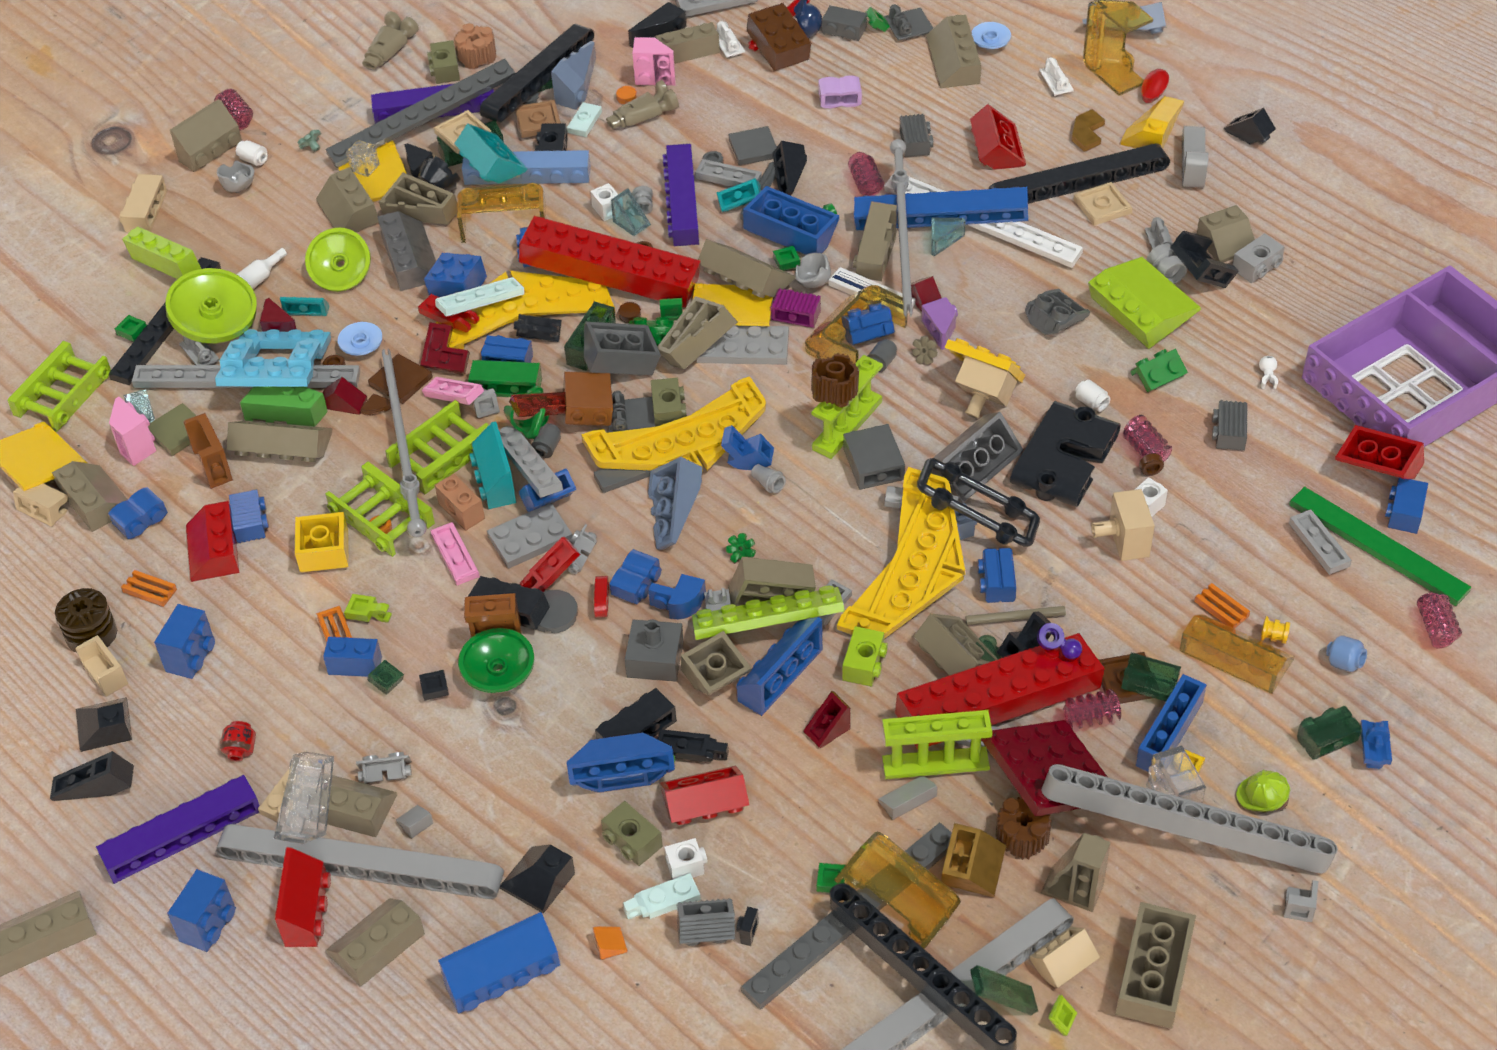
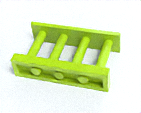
[7,341,111,432]
[811,355,883,459]
[385,400,489,494]
[325,461,435,557]
[882,710,992,779]

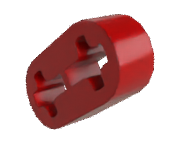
[594,576,609,618]

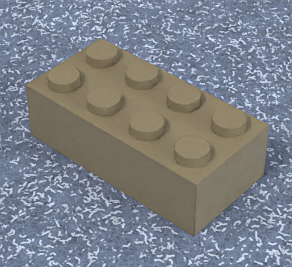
[1116,902,1196,1029]

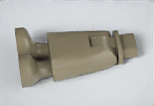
[362,11,419,69]
[606,80,679,129]

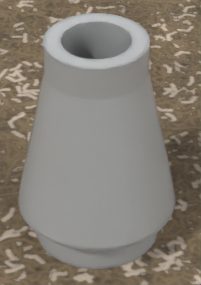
[751,464,786,493]

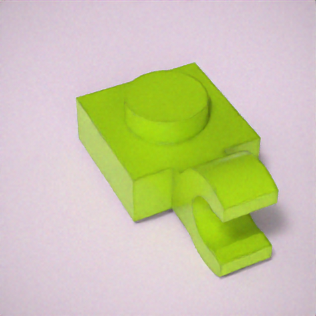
[344,594,392,622]

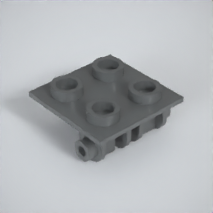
[884,4,933,41]
[609,391,655,432]

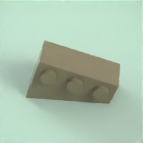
[657,296,737,370]
[1041,833,1111,912]

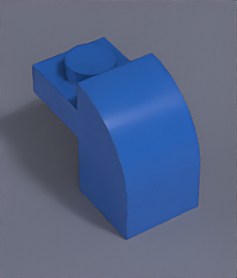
[721,425,774,470]
[648,574,706,620]

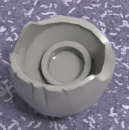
[217,161,255,193]
[795,253,831,288]

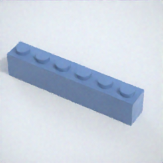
[462,150,591,185]

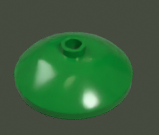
[458,628,535,693]

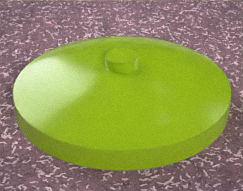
[165,268,257,343]

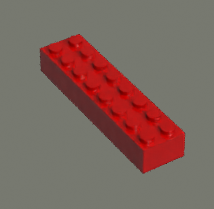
[519,216,701,308]
[895,633,1105,749]

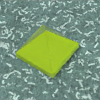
[1048,995,1077,1036]

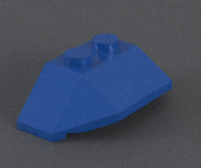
[566,733,675,793]

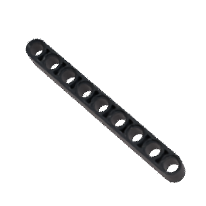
[480,24,595,123]
[988,144,1170,204]
[829,883,1017,1050]

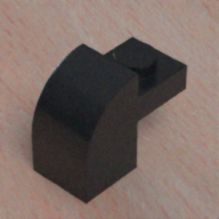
[997,611,1051,658]

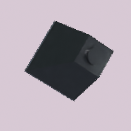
[76,697,132,752]
[500,844,575,914]

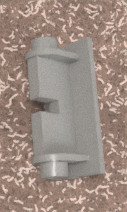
[1145,217,1173,249]
[179,336,220,365]
[568,524,597,574]
[356,752,412,784]

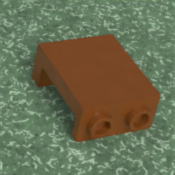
[563,372,613,426]
[183,413,233,489]
[464,593,522,638]

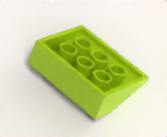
[1088,257,1201,349]

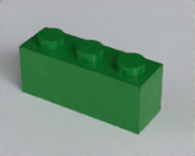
[468,360,542,398]

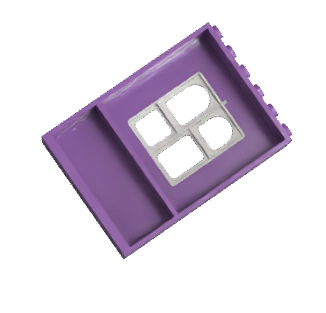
[1302,265,1497,447]

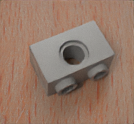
[1233,233,1285,283]

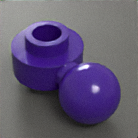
[1037,623,1082,659]

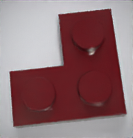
[420,322,470,374]

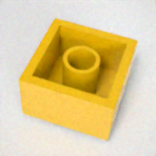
[295,512,349,572]

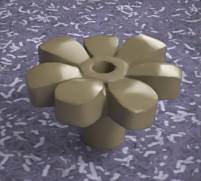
[912,336,938,365]

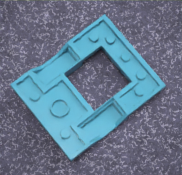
[215,329,331,387]

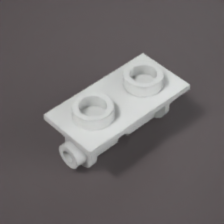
[717,21,745,58]
[1039,57,1074,95]

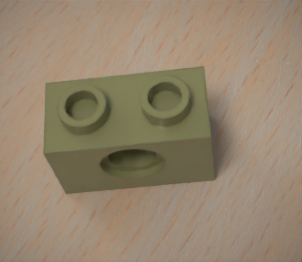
[427,40,460,84]
[651,377,687,427]
[601,801,663,866]

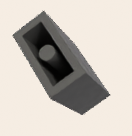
[843,424,905,490]

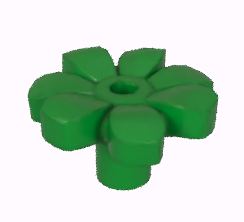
[726,533,756,563]

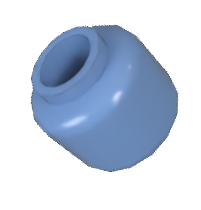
[1326,636,1367,672]

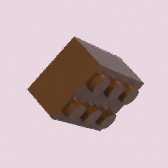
[746,3,812,71]

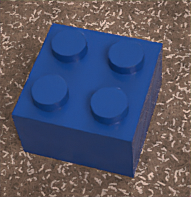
[424,253,487,297]
[154,604,215,679]
[167,869,236,952]

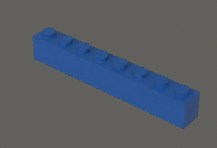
[854,187,1029,231]

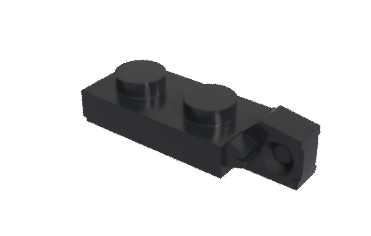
[657,729,729,762]

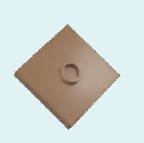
[515,100,561,138]

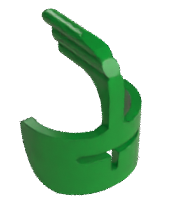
[504,405,550,439]

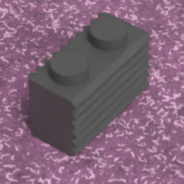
[822,5,867,41]
[899,113,934,157]
[1212,400,1248,451]
[677,898,735,946]

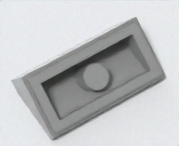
[878,776,937,820]

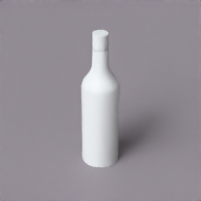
[237,248,287,289]

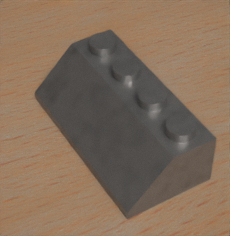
[377,211,436,291]
[931,412,1024,503]

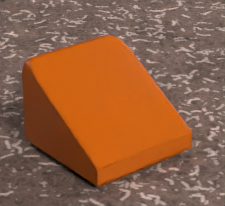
[593,926,628,960]

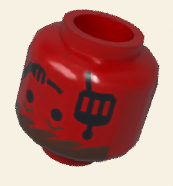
[220,721,256,761]

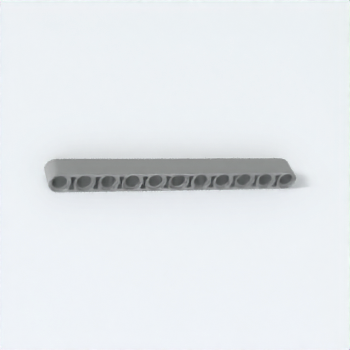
[1042,764,1338,873]
[216,824,504,899]
[842,898,1074,1050]

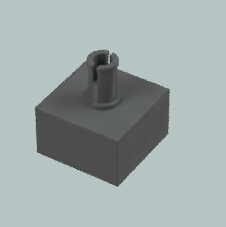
[625,619,684,682]

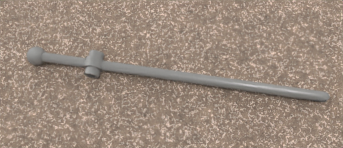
[890,139,913,317]
[382,349,427,537]

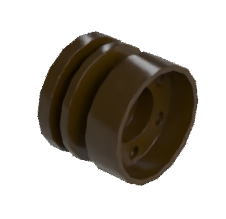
[55,588,118,653]

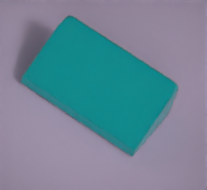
[717,178,761,213]
[280,297,330,316]

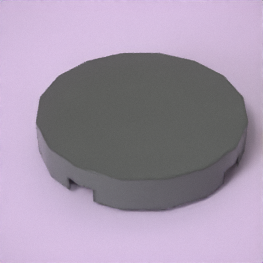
[537,590,578,633]

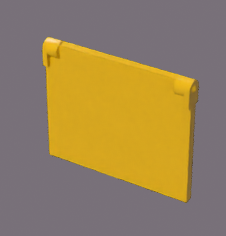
[338,140,407,202]
[693,283,773,326]
[0,422,87,491]

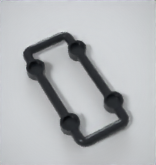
[917,458,1040,547]

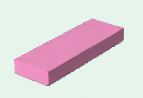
[422,377,484,405]
[430,522,480,586]

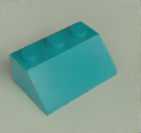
[454,123,527,184]
[469,421,516,509]

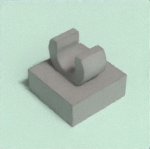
[473,389,500,418]
[704,588,730,611]

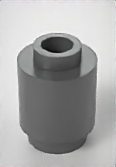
[867,339,897,372]
[531,423,561,458]

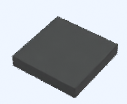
[728,126,777,166]

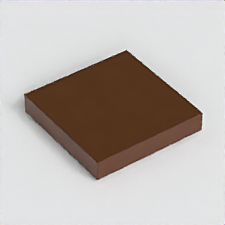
[368,354,433,404]
[1099,652,1160,706]

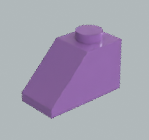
[921,297,958,350]

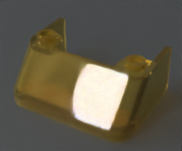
[1083,0,1153,96]
[457,183,546,243]
[805,285,908,364]
[835,831,961,949]

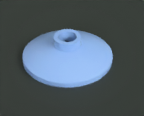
[972,22,1011,49]
[338,322,383,356]

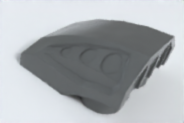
[1025,288,1091,335]

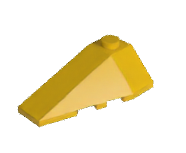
[1120,96,1184,148]

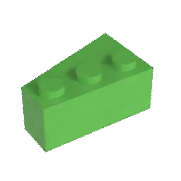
[240,386,328,427]

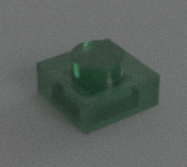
[367,660,404,695]

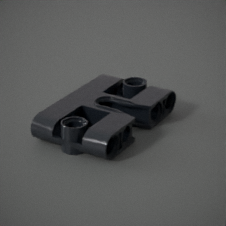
[1010,401,1121,507]

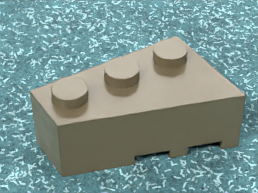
[379,173,460,225]
[853,201,897,281]
[728,557,816,606]

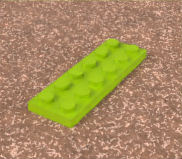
[692,585,845,640]

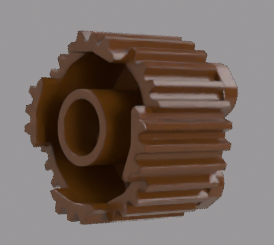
[811,353,859,407]
[996,797,1052,860]

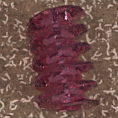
[214,88,253,130]
[848,152,884,196]
[1123,415,1172,462]
[1417,592,1462,649]
[1063,689,1121,730]

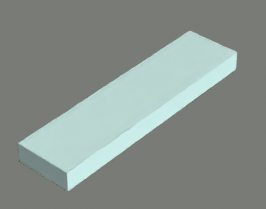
[435,277,524,316]

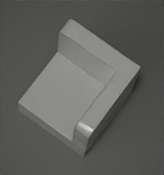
[1284,880,1318,923]

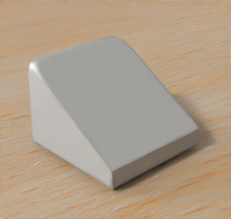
[396,805,433,838]

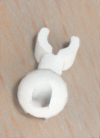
[1259,356,1278,389]

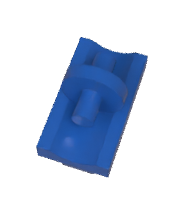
[1360,720,1392,769]

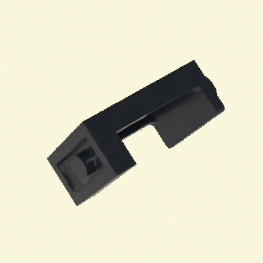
[1170,231,1239,288]

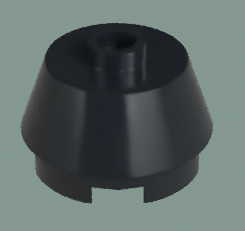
[418,155,460,192]

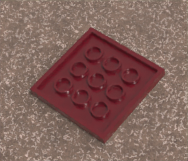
[981,720,1108,817]

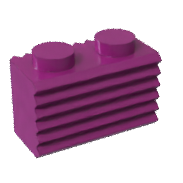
[771,288,821,328]

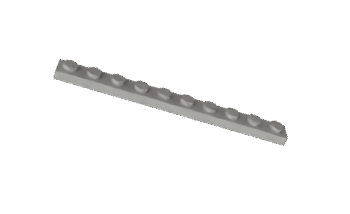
[132,365,360,388]

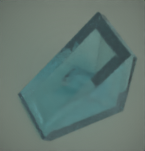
[611,188,651,236]
[931,218,965,257]
[123,389,155,423]

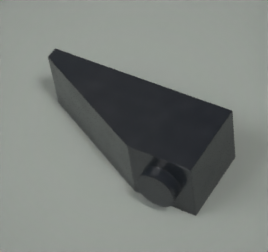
[628,2,687,48]
[772,140,807,196]
[50,751,134,801]

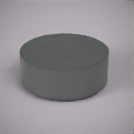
[702,151,723,163]

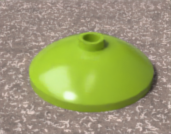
[305,228,371,292]

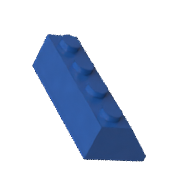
[743,186,840,255]
[736,617,823,716]
[438,912,560,1014]

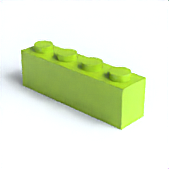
[122,226,201,279]

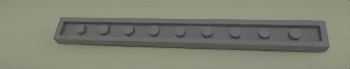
[326,58,515,168]
[741,822,952,1010]

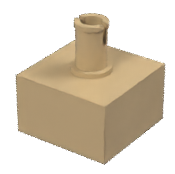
[955,356,1017,419]
[1091,489,1155,561]

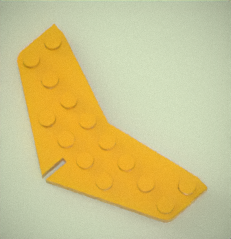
[435,270,615,349]
[581,376,766,472]
[837,467,966,639]

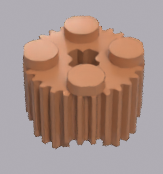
[454,23,497,69]

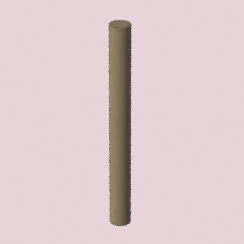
[965,606,1066,626]

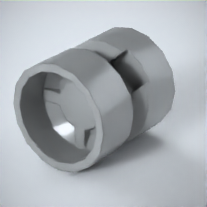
[1147,244,1187,284]

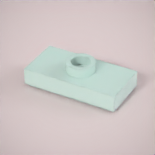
[567,102,602,137]

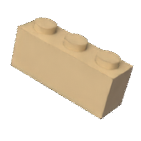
[119,174,167,232]

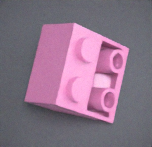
[633,38,676,85]
[109,397,156,466]

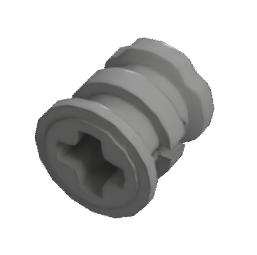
[632,186,653,214]

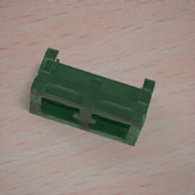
[1121,652,1181,701]

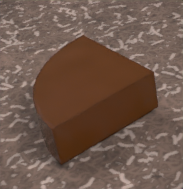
[361,393,391,415]

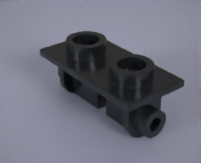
[514,314,562,342]

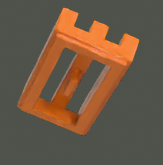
[121,570,177,607]
[1194,583,1250,630]
[316,606,352,642]

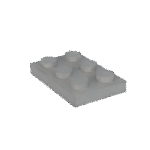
[487,503,573,569]

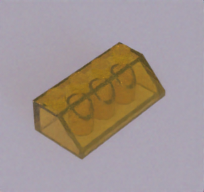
[1179,614,1295,694]

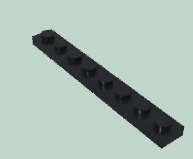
[108,257,221,386]

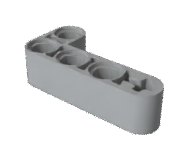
[1182,126,1208,188]

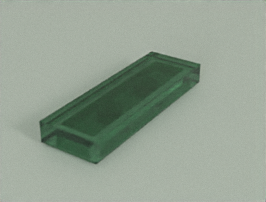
[970,965,1038,1015]

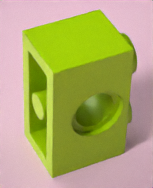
[842,626,888,687]

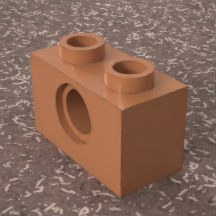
[435,474,485,531]

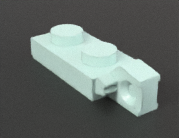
[623,873,701,920]

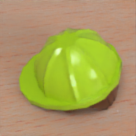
[1236,770,1291,813]

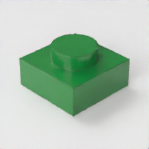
[865,7,890,32]
[773,246,801,271]
[660,298,683,321]
[114,315,147,342]
[816,863,846,893]

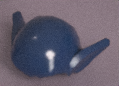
[794,0,822,38]

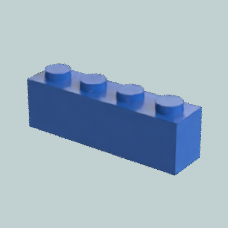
[1136,674,1207,777]

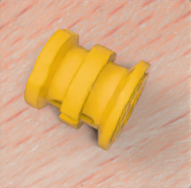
[1261,616,1290,644]

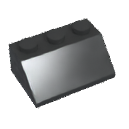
[584,322,661,375]

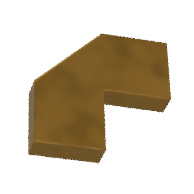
[1072,109,1105,152]

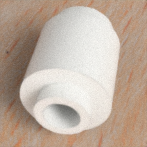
[236,140,268,166]
[1075,380,1111,412]

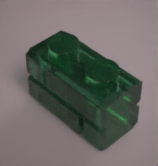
[1297,706,1362,760]

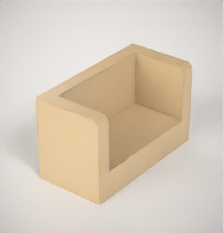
[76,635,128,697]

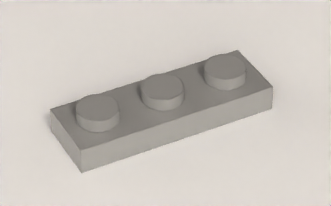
[695,159,762,187]
[1289,510,1352,575]

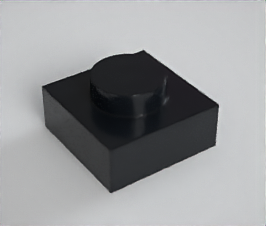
[419,670,449,701]
[736,906,759,946]

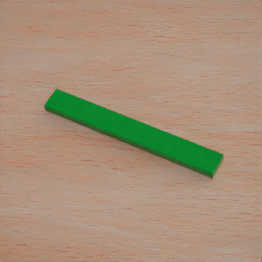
[1290,486,1471,606]

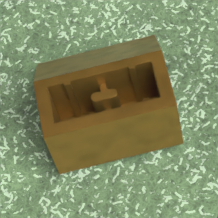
[941,823,1006,897]

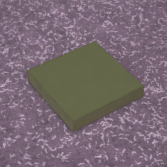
[148,403,196,456]

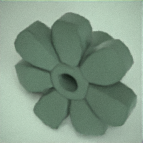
[297,129,321,152]

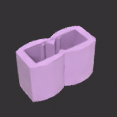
[818,76,862,109]

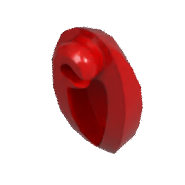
[1141,68,1169,103]

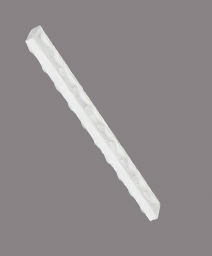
[884,173,1083,268]

